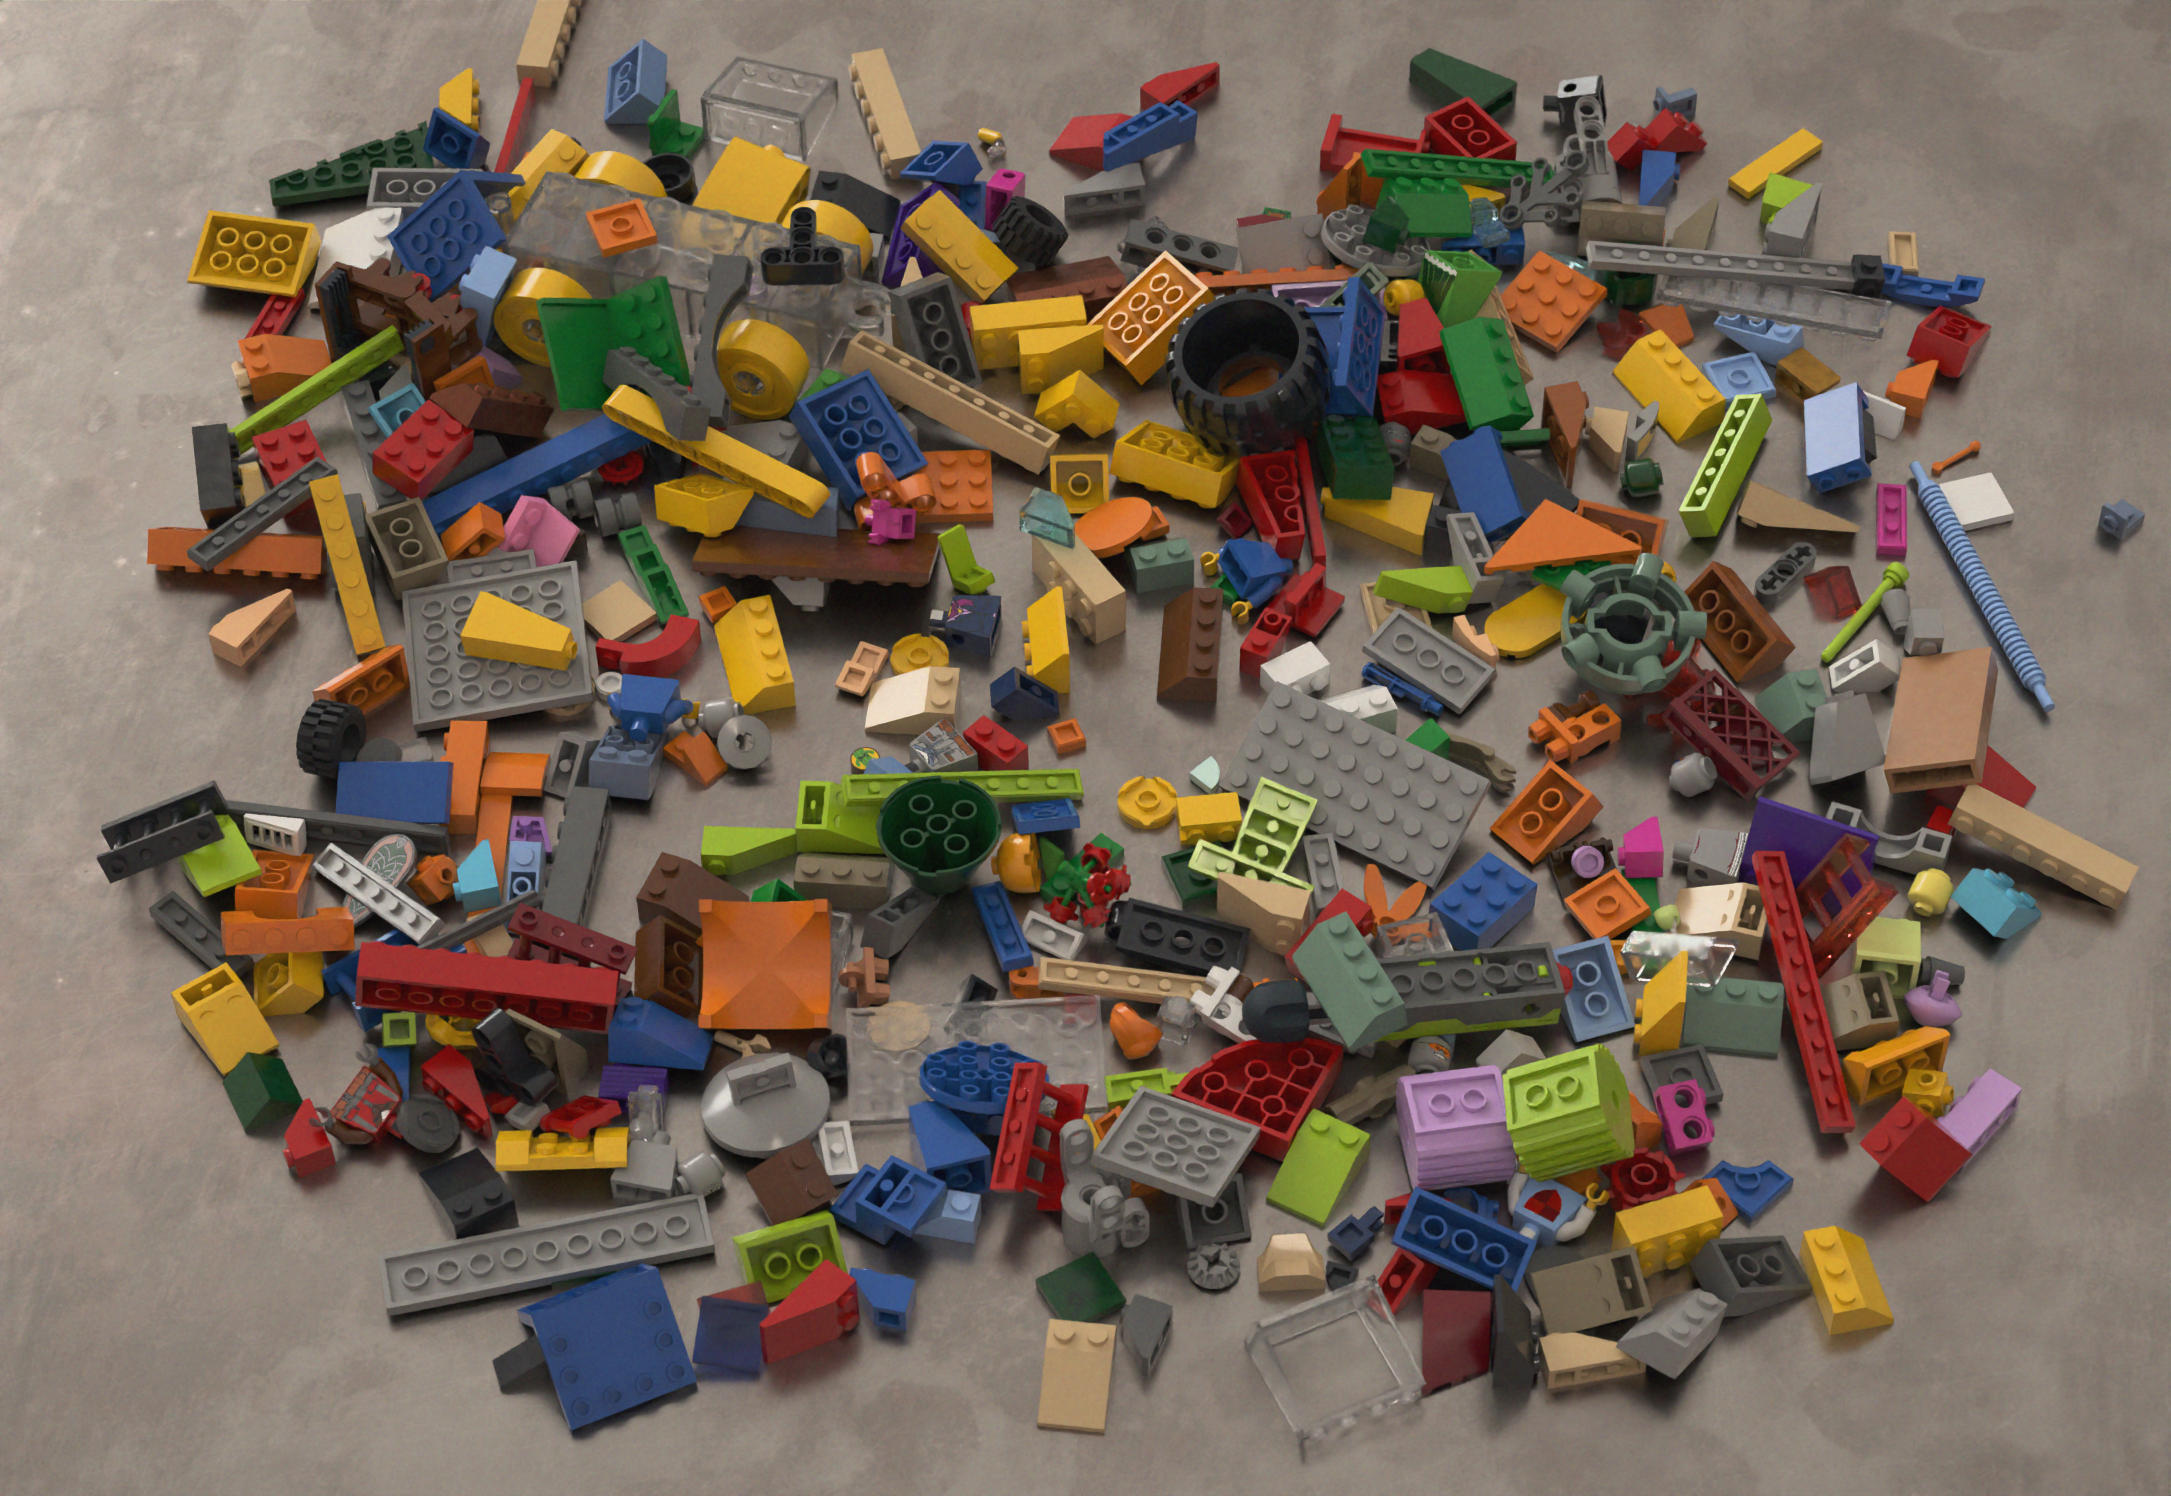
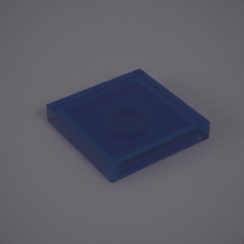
[692,1296,769,1373]

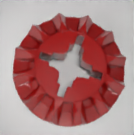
[598,451,644,486]

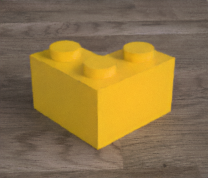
[1034,370,1120,439]

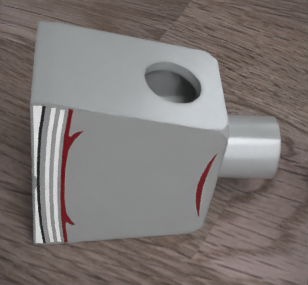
[1672,828,1749,886]

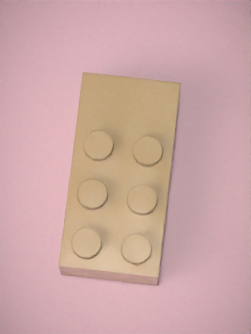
[1031,517,1126,645]

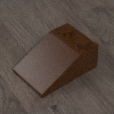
[636,852,750,936]

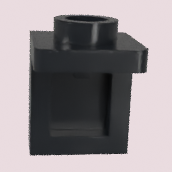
[1851,254,1885,299]

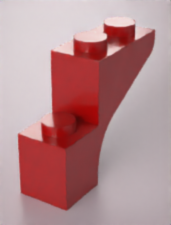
[1607,108,1707,171]

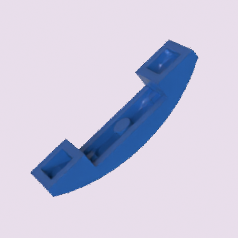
[1881,263,1985,307]

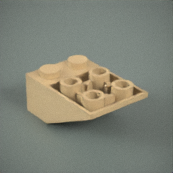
[1666,883,1768,960]

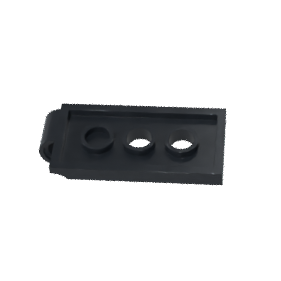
[1104,898,1250,977]

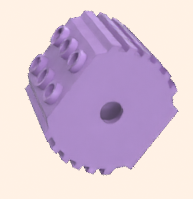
[1396,1065,1516,1191]

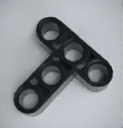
[760,207,845,286]
[471,1008,558,1107]

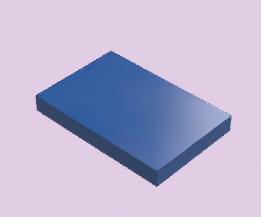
[1010,798,1080,834]

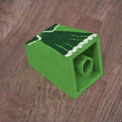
[1418,250,1502,328]

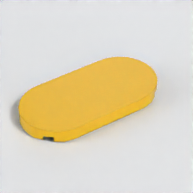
[1484,584,1589,658]

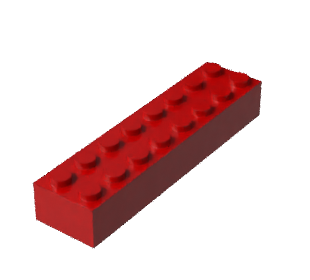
[355,941,619,1034]

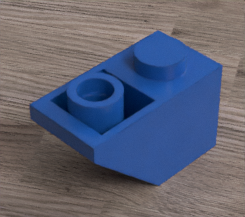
[849,1267,917,1331]

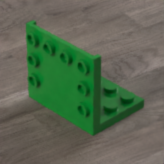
[536,276,690,411]

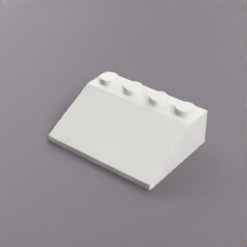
[308,207,405,309]

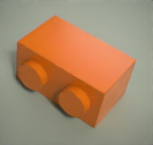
[441,502,505,561]

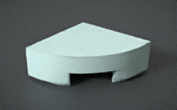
[1189,756,1220,795]

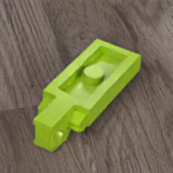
[1104,1067,1189,1109]

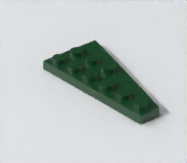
[269,121,434,206]

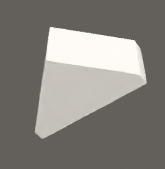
[1476,1029,1546,1079]

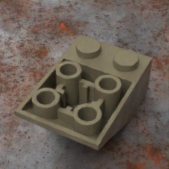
[1787,970,1900,1055]
[1530,1246,1652,1335]

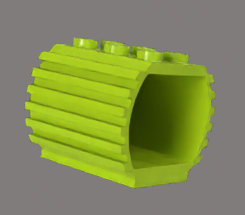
[1502,1043,1635,1182]

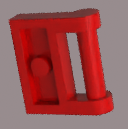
[540,1095,622,1139]

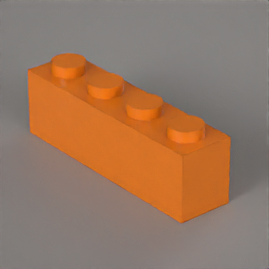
[439,721,490,834]

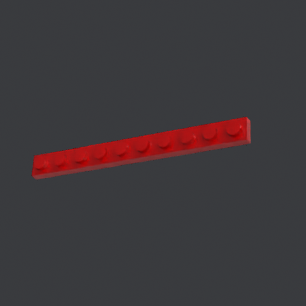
[1751,851,1856,1133]

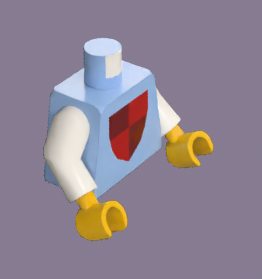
[1508,1155,1609,1246]

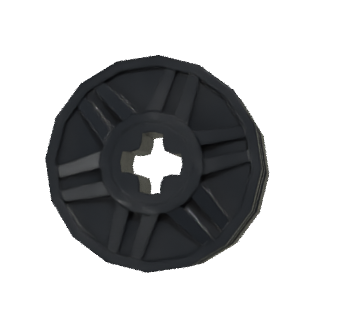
[643,153,698,226]

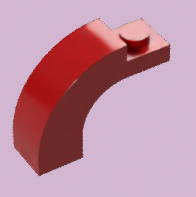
[595,614,701,678]

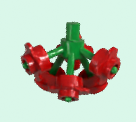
[1043,843,1131,929]

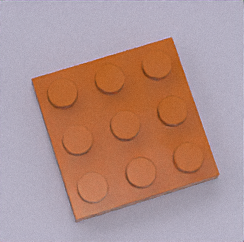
[1500,250,1607,353]
[913,449,993,523]

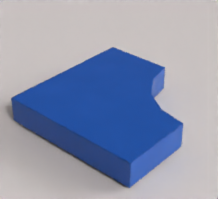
[1702,1160,1794,1224]

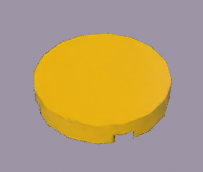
[890,634,949,676]
[1117,776,1178,829]

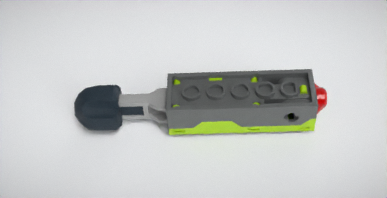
[1242,942,1573,1043]

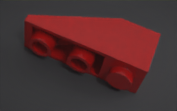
[420,1044,493,1139]

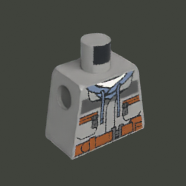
[904,718,978,773]

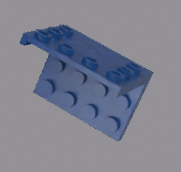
[387,170,526,303]
[1278,277,1386,417]
[517,1263,697,1430]

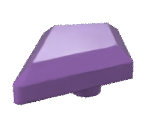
[509,816,552,857]

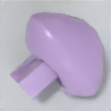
[1904,970,1962,1028]

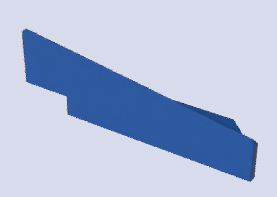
[1103,100,1198,172]

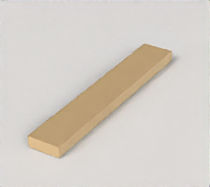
[1038,957,1216,1008]

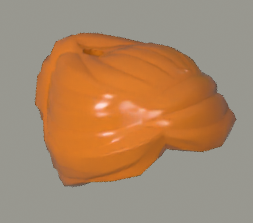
[1109,1002,1163,1060]

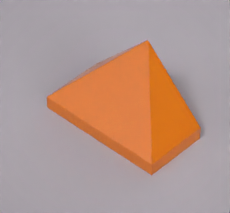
[1639,299,1694,347]

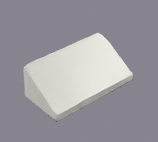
[1863,391,1906,440]
[1021,910,1089,961]

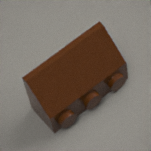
[634,915,703,1019]

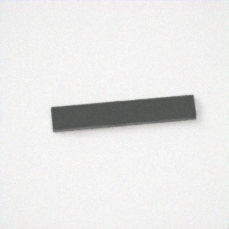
[187,457,338,571]

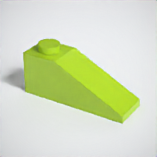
[1373,566,1473,613]
[701,826,798,876]

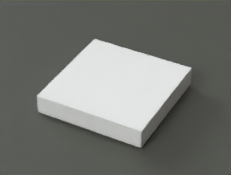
[1939,472,2014,531]

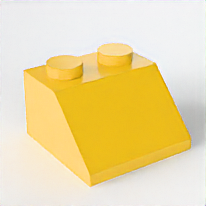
[1050,454,1109,514]
[254,951,324,1017]

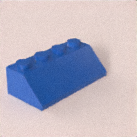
[1391,1186,1537,1293]

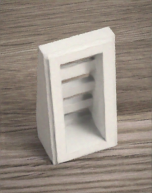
[244,814,307,856]

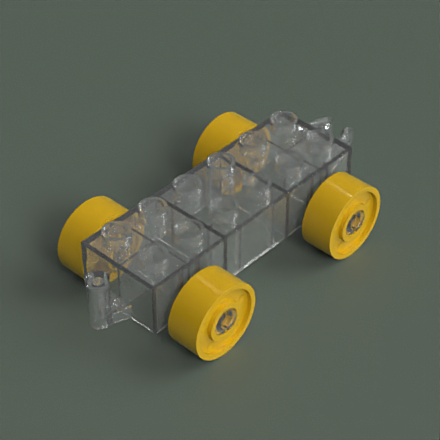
[485,151,894,420]

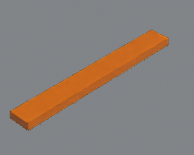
[464,794,513,954]

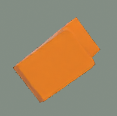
[663,730,728,786]

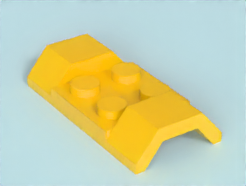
[496,1127,631,1171]

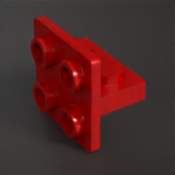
[1267,563,1345,637]

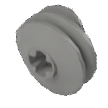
[717,715,772,770]

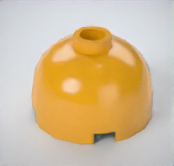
[991,833,1041,893]

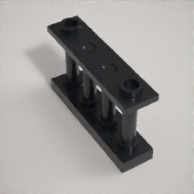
[96,780,228,884]

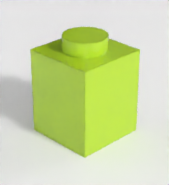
[381,1012,416,1048]

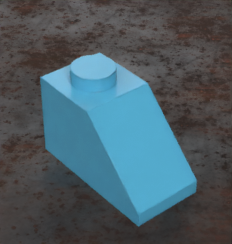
[453,839,502,913]

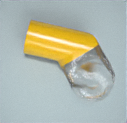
[978,128,1007,161]

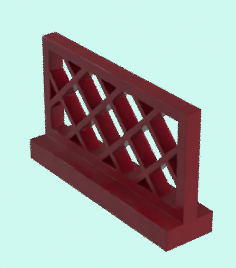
[1661,668,1801,802]

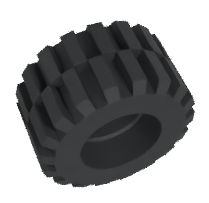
[992,196,1068,266]
[296,699,366,779]

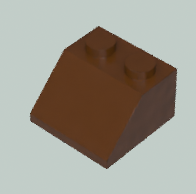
[745,1138,839,1226]

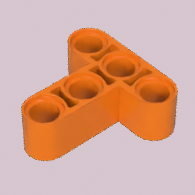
[854,452,937,530]

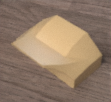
[1257,1233,1325,1292]

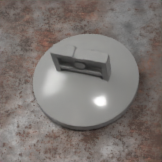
[1321,205,1431,289]
[701,1053,831,1160]

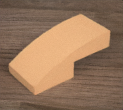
[835,641,889,697]

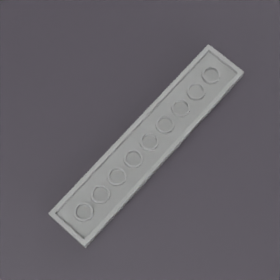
[378,1193,715,1316]

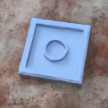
[1701,352,1776,409]

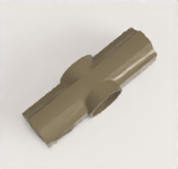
[1325,1064,1417,1125]

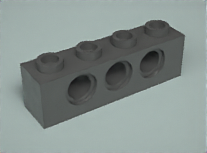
[1120,219,1238,276]

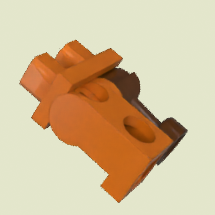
[1528,690,1621,764]

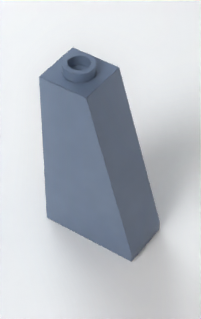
[735,488,839,537]

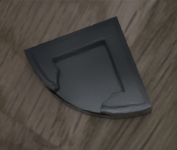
[1326,1260,1359,1302]

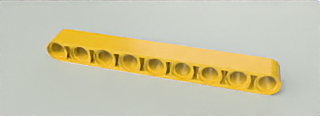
[602,384,830,518]

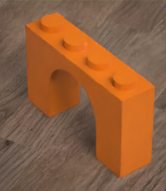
[221,907,354,955]

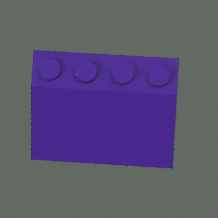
[1738,797,1880,920]

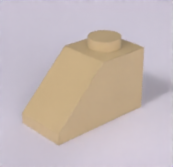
[1585,407,1629,472]

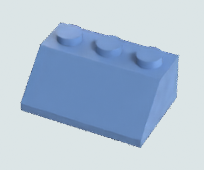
[604,39,667,124]

